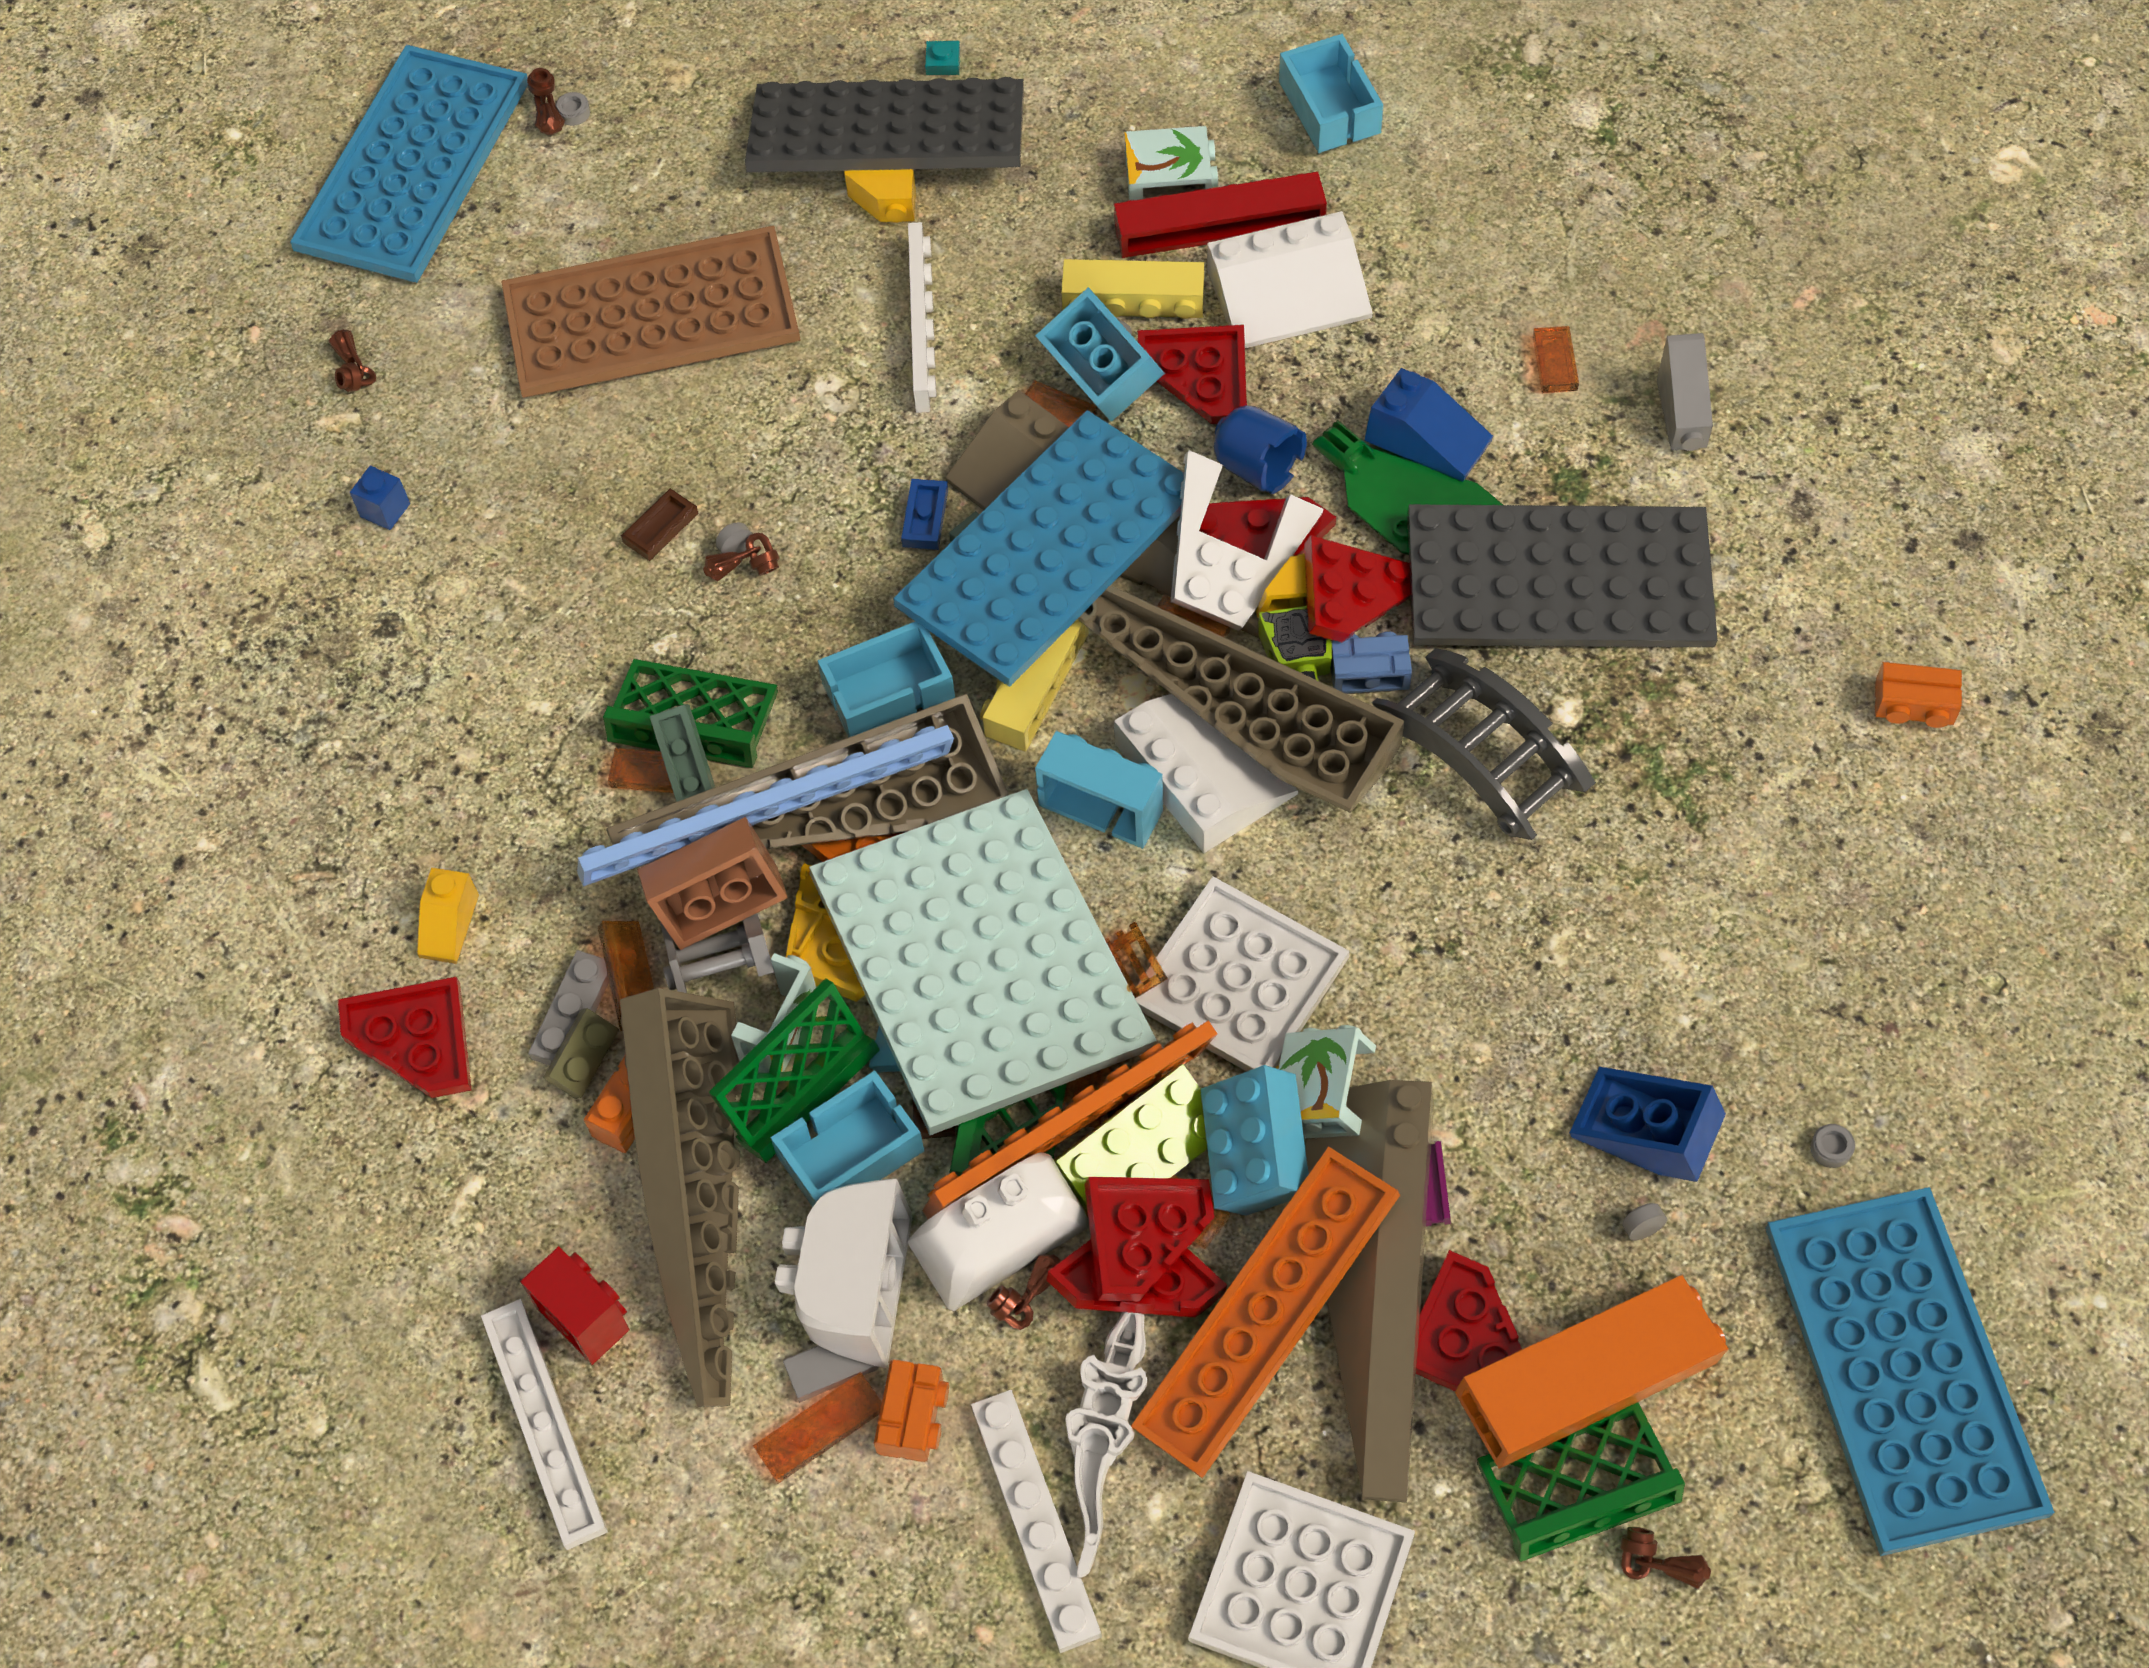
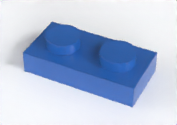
[901,479,948,550]

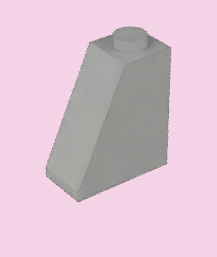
[1657,333,1713,451]

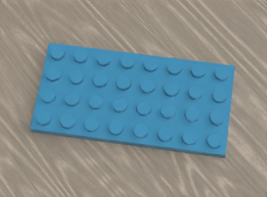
[290,45,528,283]
[893,410,1184,687]
[1765,1187,2055,1556]

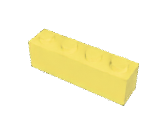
[1061,259,1204,319]
[980,619,1089,752]

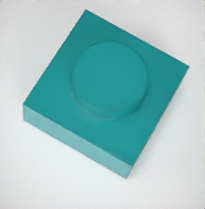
[925,41,960,75]

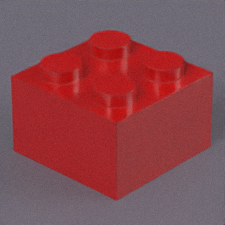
[520,1246,630,1365]

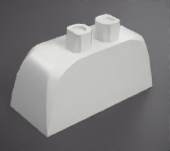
[907,1152,1089,1311]
[775,1178,912,1368]

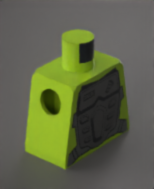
[1258,606,1332,681]

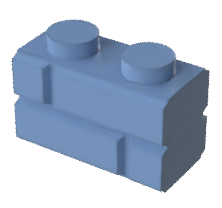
[1331,632,1412,693]

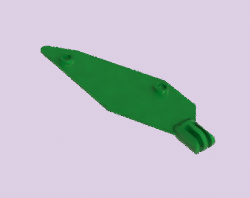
[1312,420,1503,555]

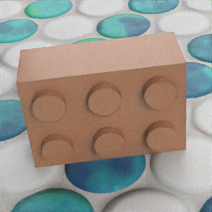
[637,817,788,950]

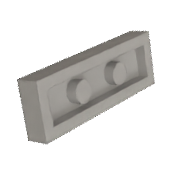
[528,950,616,1065]

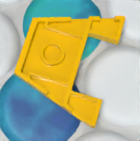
[786,863,865,1002]

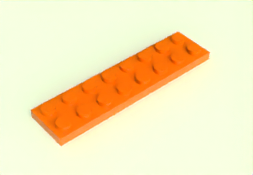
[922,1020,1218,1219]
[1131,1146,1400,1479]

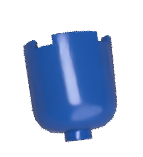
[1214,405,1307,494]

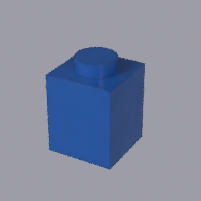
[350,466,410,530]

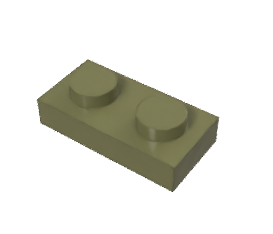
[543,1008,619,1099]

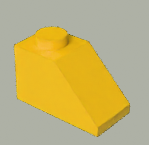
[844,169,916,223]
[1256,553,1307,618]
[417,867,479,964]

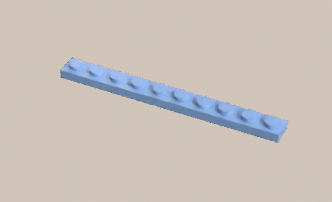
[577,725,954,887]

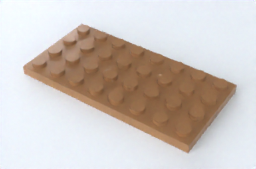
[501,225,801,398]

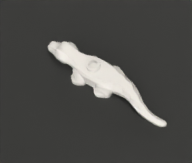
[1065,1312,1148,1578]

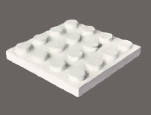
[1132,876,1350,1071]
[1188,1471,1415,1668]

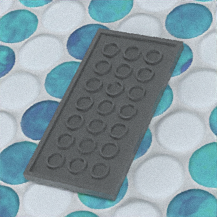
[745,77,1024,173]
[1407,504,1718,647]

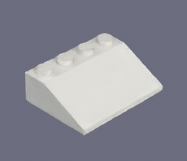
[1207,211,1373,348]
[1114,694,1298,853]

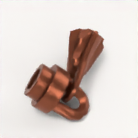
[527,68,565,135]
[329,329,376,392]
[703,533,780,581]
[987,1254,1061,1330]
[1620,1527,1711,1589]

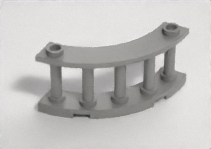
[644,863,774,993]

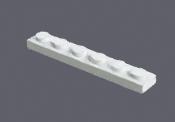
[908,222,937,413]
[481,1299,608,1550]
[971,1390,1102,1653]

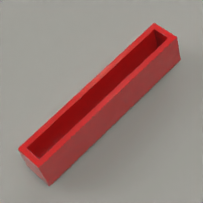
[1114,172,1327,258]

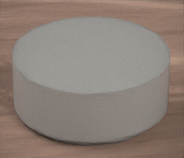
[555,92,590,126]
[716,522,754,553]
[1810,1124,1855,1168]
[1622,1203,1667,1241]

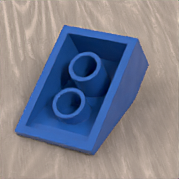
[1364,368,1493,482]
[1569,1066,1726,1182]

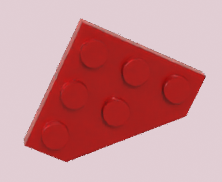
[1137,324,1247,424]
[1199,497,1336,559]
[1304,535,1411,643]
[338,976,472,1098]
[1084,1177,1215,1301]
[1046,1239,1227,1318]
[1416,1250,1522,1391]

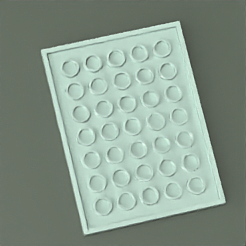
[809,789,1157,1135]

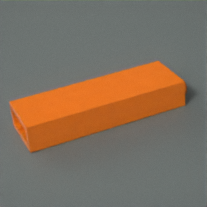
[1455,1275,1729,1469]

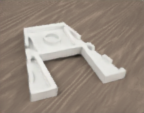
[1170,450,1324,631]

